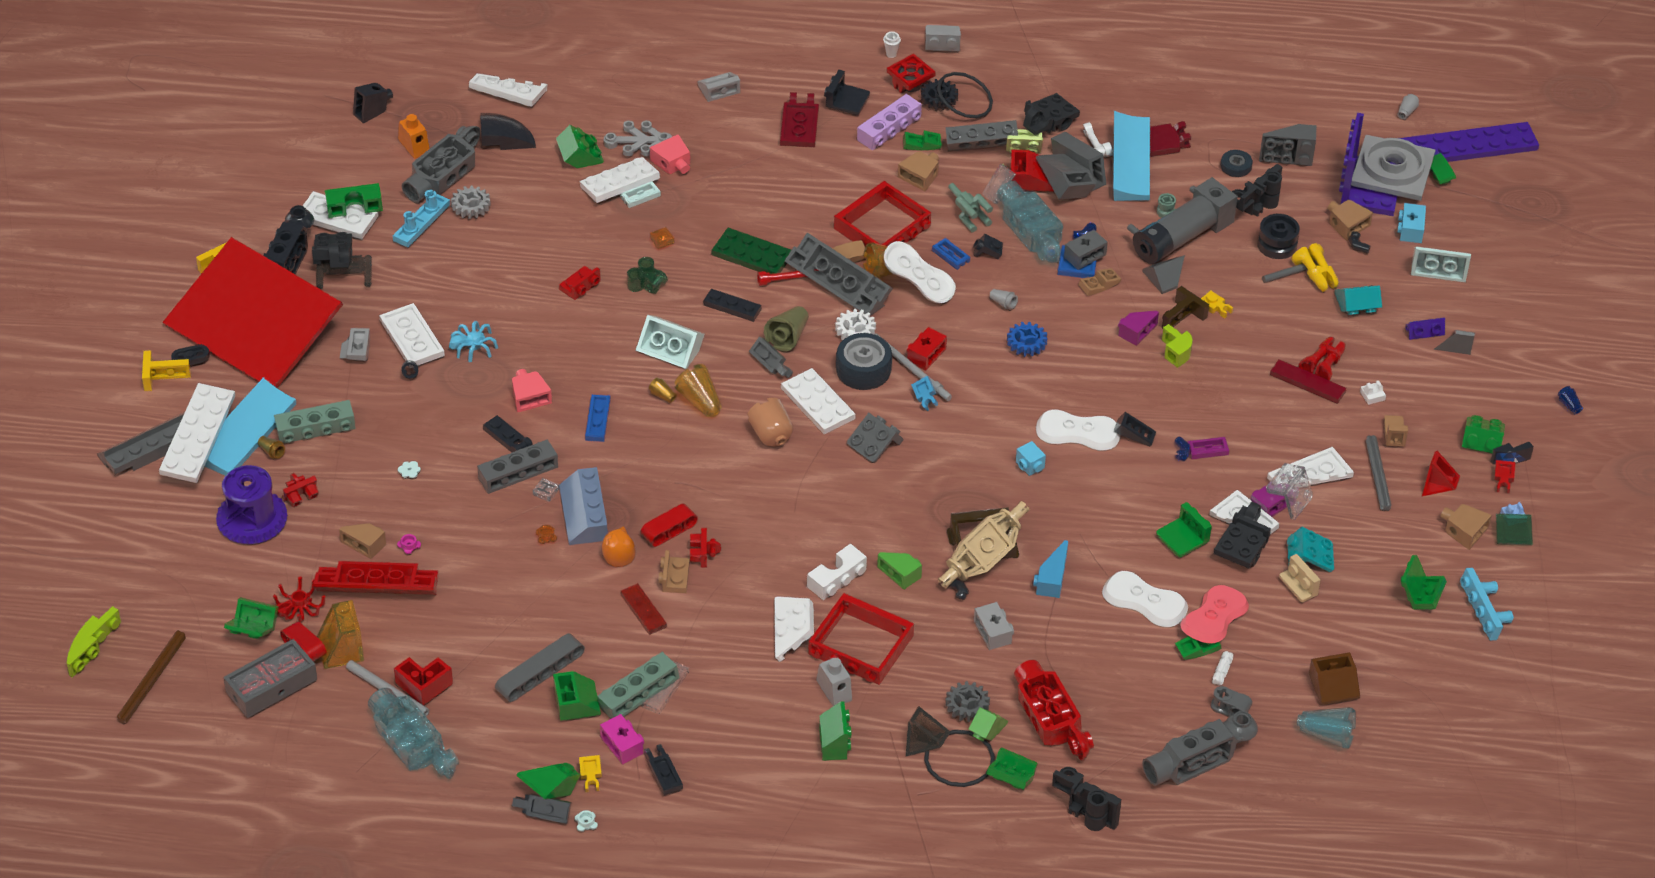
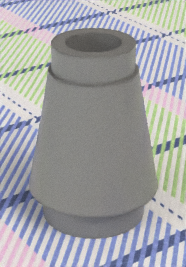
[1397,94,1419,120]
[989,289,1018,309]

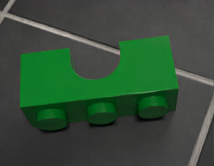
[325,183,383,218]

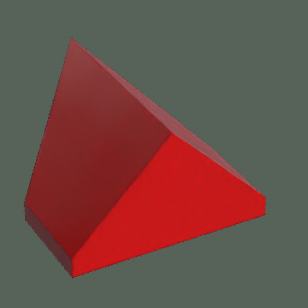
[1422,450,1460,497]

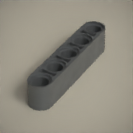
[495,633,585,702]

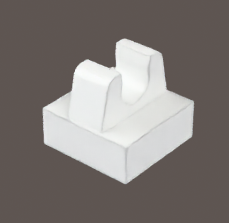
[1360,380,1386,405]

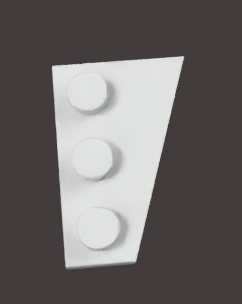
[1210,490,1279,534]

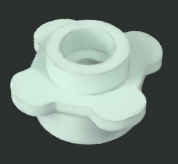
[575,810,598,832]

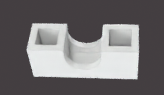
[807,544,867,600]

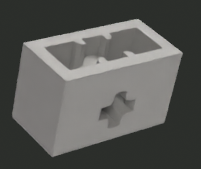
[974,602,1014,650]

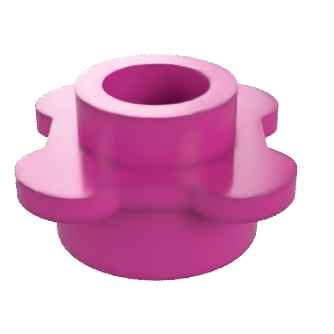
[397,534,421,554]

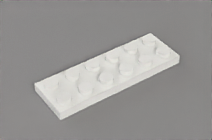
[159,383,235,483]

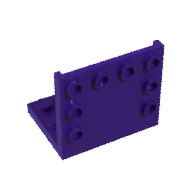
[1339,113,1401,216]

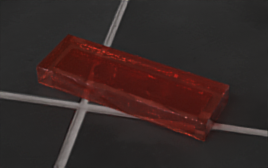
[620,583,667,635]

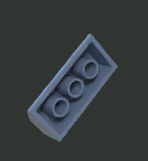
[559,467,608,545]

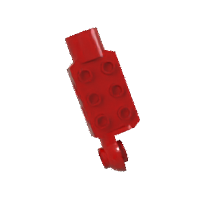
[1014,660,1094,761]

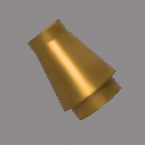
[648,377,677,403]
[258,436,285,459]

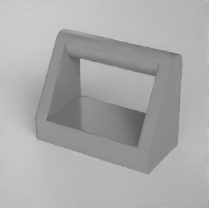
[697,72,740,102]

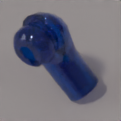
[1073,223,1097,240]
[1175,436,1190,461]

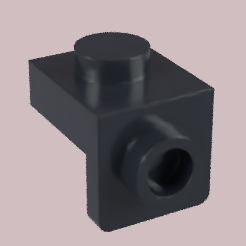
[973,234,1003,259]

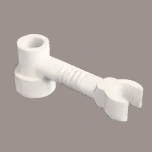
[1083,122,1113,158]

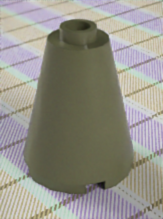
[764,306,809,352]

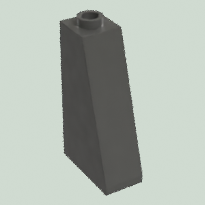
[1051,132,1106,191]

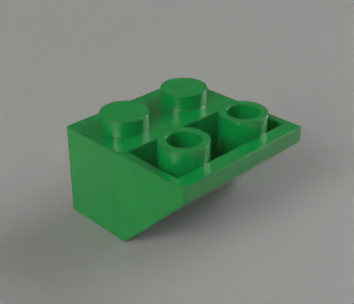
[556,125,604,169]
[553,671,601,721]
[819,701,852,761]

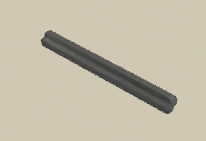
[1366,435,1391,511]

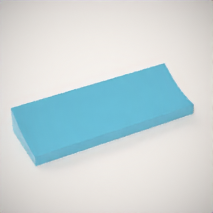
[1113,111,1150,201]
[205,378,296,476]

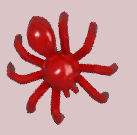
[273,576,326,623]

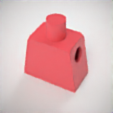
[650,135,690,174]
[512,369,552,412]

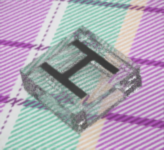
[533,478,560,502]

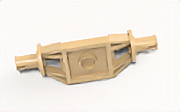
[938,501,1029,588]

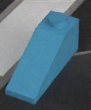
[1033,540,1068,598]

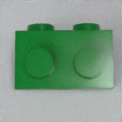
[987,747,1038,790]

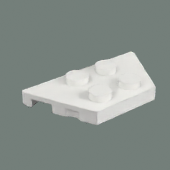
[775,597,814,662]

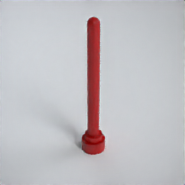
[757,269,819,287]

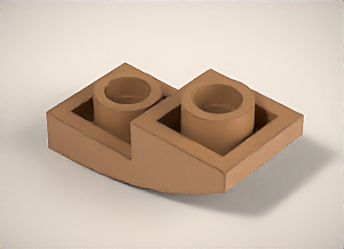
[832,240,869,263]
[1078,268,1121,296]

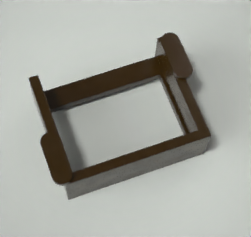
[947,507,1019,559]

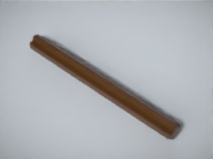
[117,630,186,724]

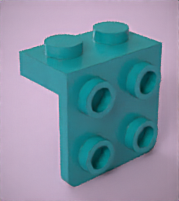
[1287,527,1334,572]

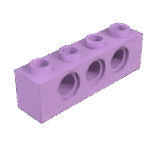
[857,94,922,150]

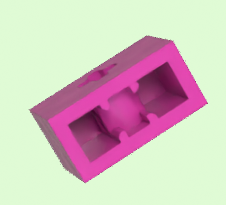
[600,714,644,765]

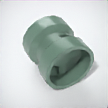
[1157,193,1176,218]

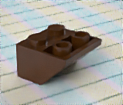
[1309,652,1360,705]

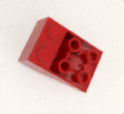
[1010,149,1054,192]

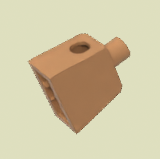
[898,151,939,191]
[1327,200,1373,241]
[1440,504,1492,550]

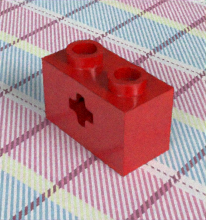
[906,327,947,371]

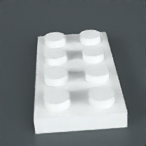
[580,157,660,203]
[303,191,378,239]
[379,303,445,368]
[781,368,855,434]

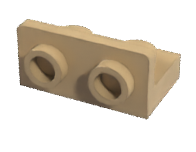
[1279,554,1320,602]

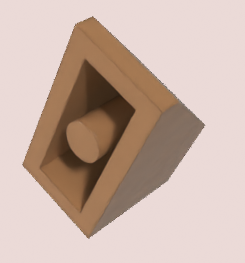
[339,523,386,559]

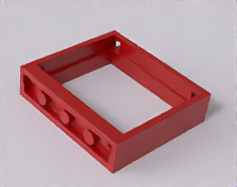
[834,181,931,261]
[808,593,914,685]

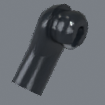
[948,579,969,600]

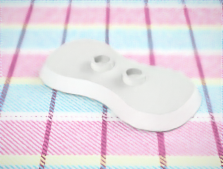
[884,241,956,303]
[1036,410,1120,450]
[1102,571,1188,627]

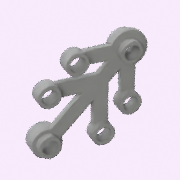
[604,120,672,156]

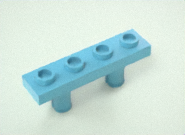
[393,190,450,247]
[1460,568,1514,641]

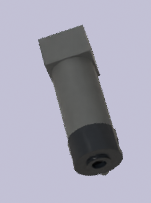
[1127,177,1238,264]

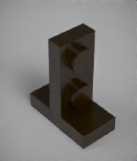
[1162,286,1209,329]

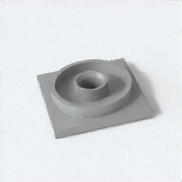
[1351,134,1435,201]

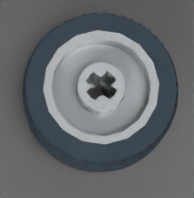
[836,333,892,390]

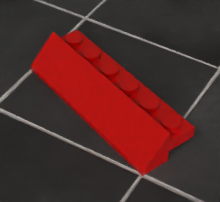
[313,561,439,595]

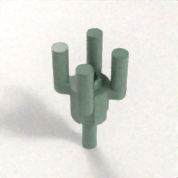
[948,183,993,232]

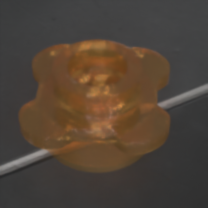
[536,525,557,544]

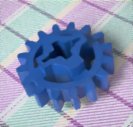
[1007,322,1048,357]

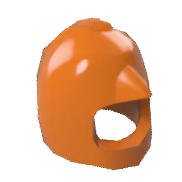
[602,526,636,567]

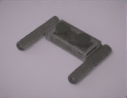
[316,255,372,289]

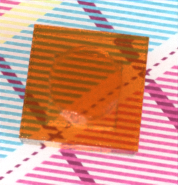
[650,227,674,249]

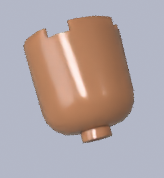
[748,398,793,446]

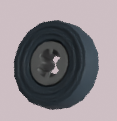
[1220,150,1253,177]

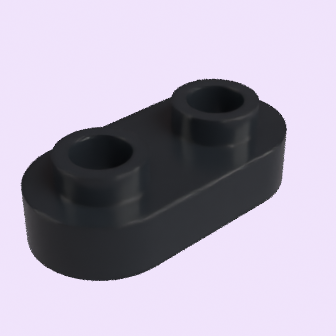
[171,344,210,366]

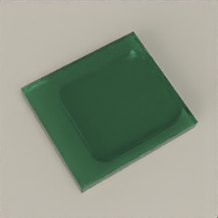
[1496,514,1533,545]

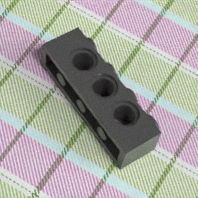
[946,120,1018,152]
[477,439,558,494]

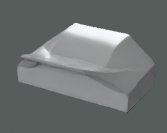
[340,328,370,361]

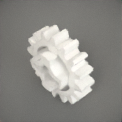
[835,309,876,340]

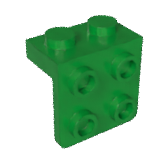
[1462,415,1505,453]
[1156,502,1212,557]
[1401,555,1447,610]
[224,597,279,639]

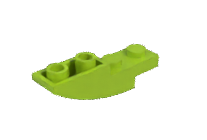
[67,606,121,678]

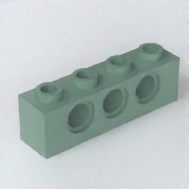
[274,400,356,444]
[597,652,680,719]

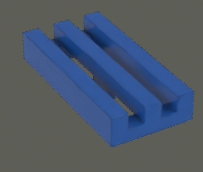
[932,238,970,270]

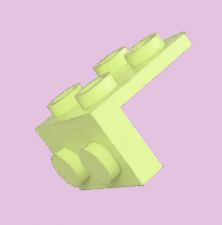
[1006,129,1043,153]

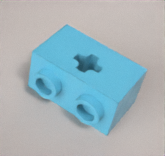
[1397,203,1426,243]

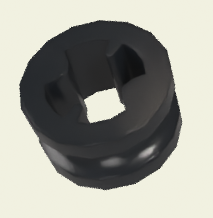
[401,360,419,379]

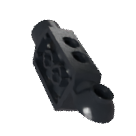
[263,205,315,275]

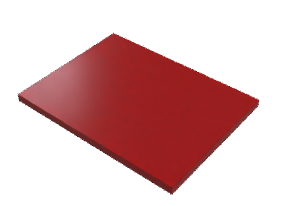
[163,237,343,388]

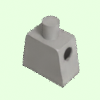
[816,657,852,706]

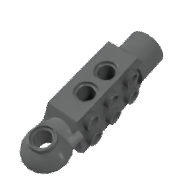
[401,126,480,203]
[1142,711,1258,786]

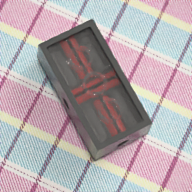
[223,639,317,718]

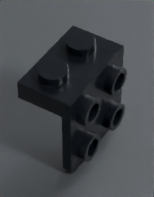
[824,70,870,115]

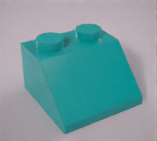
[1334,285,1382,315]

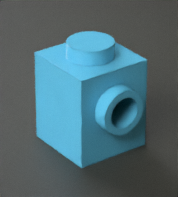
[1016,441,1046,476]

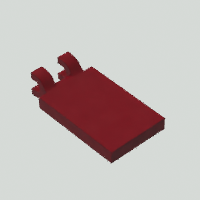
[780,92,819,148]
[1150,121,1191,157]

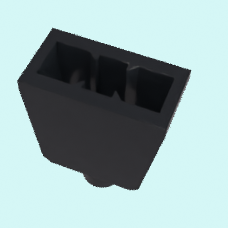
[353,83,393,123]

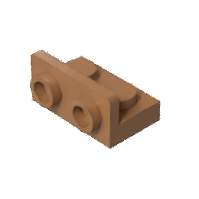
[659,550,690,593]

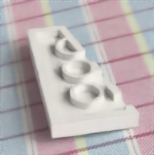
[469,74,547,107]

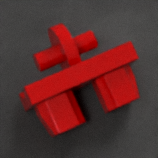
[282,473,319,507]
[690,528,721,568]

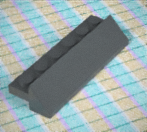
[785,233,893,316]
[97,412,185,474]

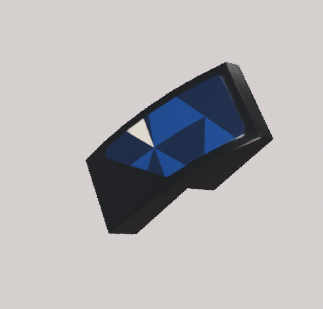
[1490,442,1534,465]

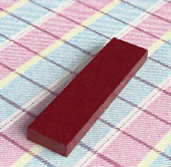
[1270,359,1346,404]

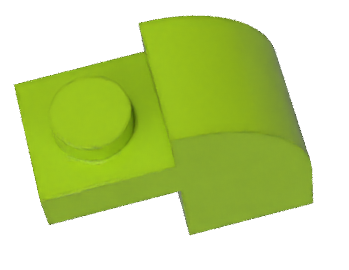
[1162,324,1193,368]

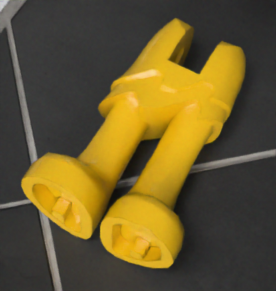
[1291,243,1339,292]

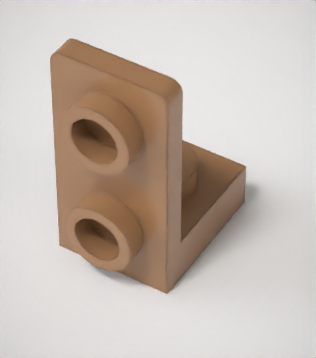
[1384,415,1408,447]

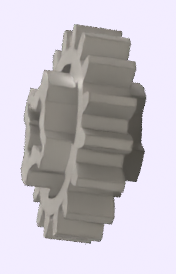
[451,185,491,219]

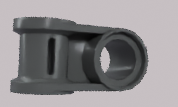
[1211,686,1252,717]

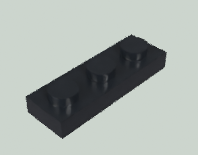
[703,289,762,322]

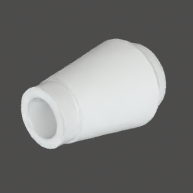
[883,32,901,58]

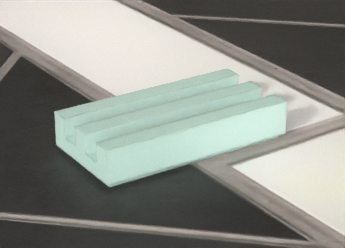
[620,181,661,208]

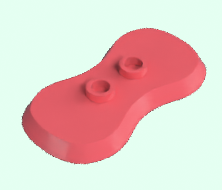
[1181,585,1249,643]

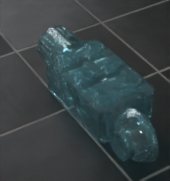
[997,181,1063,263]
[368,688,459,779]

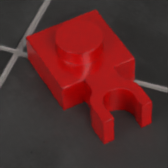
[1494,460,1516,493]

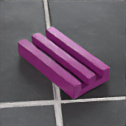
[1187,437,1229,459]

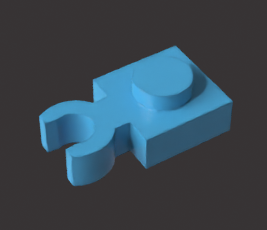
[911,376,938,411]

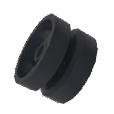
[1258,213,1300,259]

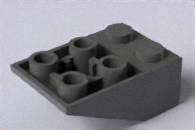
[1259,124,1317,166]
[1036,154,1096,199]

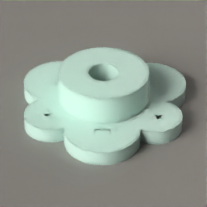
[398,461,421,478]

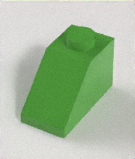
[877,552,922,589]
[969,707,1008,741]

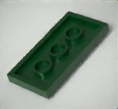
[711,227,791,274]

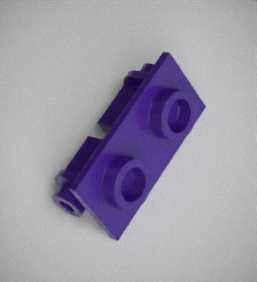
[1405,317,1445,340]

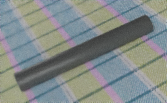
[1262,264,1308,283]

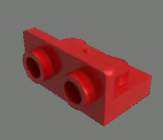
[559,266,601,300]

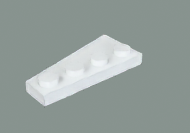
[1267,447,1354,488]

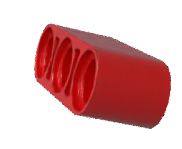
[640,503,698,547]
[280,621,327,661]

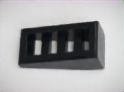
[1114,412,1156,447]

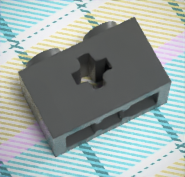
[1064,230,1108,270]

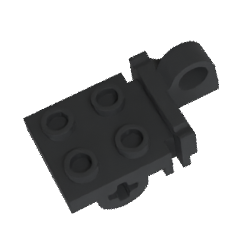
[1023,93,1080,135]
[1232,164,1283,217]
[312,232,352,268]
[1213,502,1271,569]
[1052,767,1122,831]

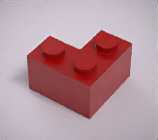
[394,657,453,705]

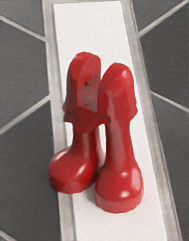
[1299,337,1346,381]

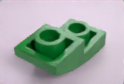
[1430,153,1456,184]

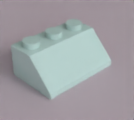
[1411,247,1471,282]
[636,315,705,369]

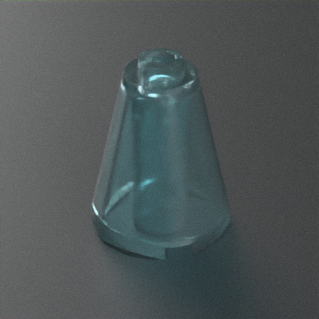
[1297,707,1356,748]

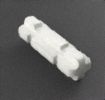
[1212,651,1233,686]

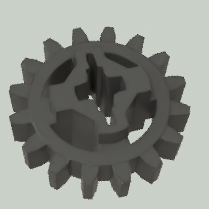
[945,681,990,722]

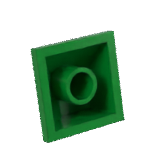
[516,763,581,799]

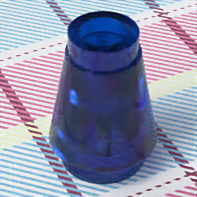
[1557,386,1583,415]

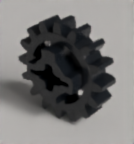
[921,79,958,110]

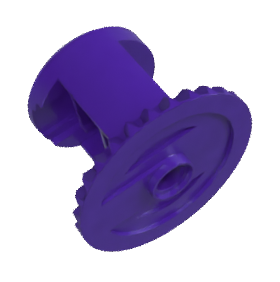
[216,465,288,544]

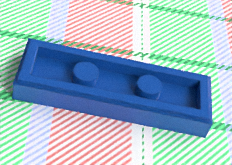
[585,394,611,442]

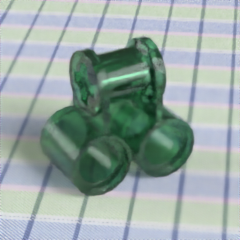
[627,257,668,294]

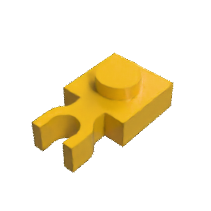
[1201,290,1233,318]
[579,755,602,792]

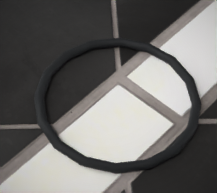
[937,72,993,119]
[924,730,995,787]

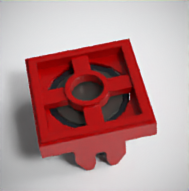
[887,53,936,93]

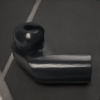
[1349,231,1371,254]

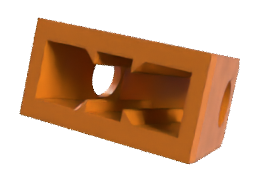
[398,114,430,159]

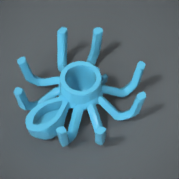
[449,321,498,362]

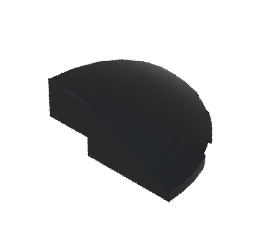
[480,113,536,150]

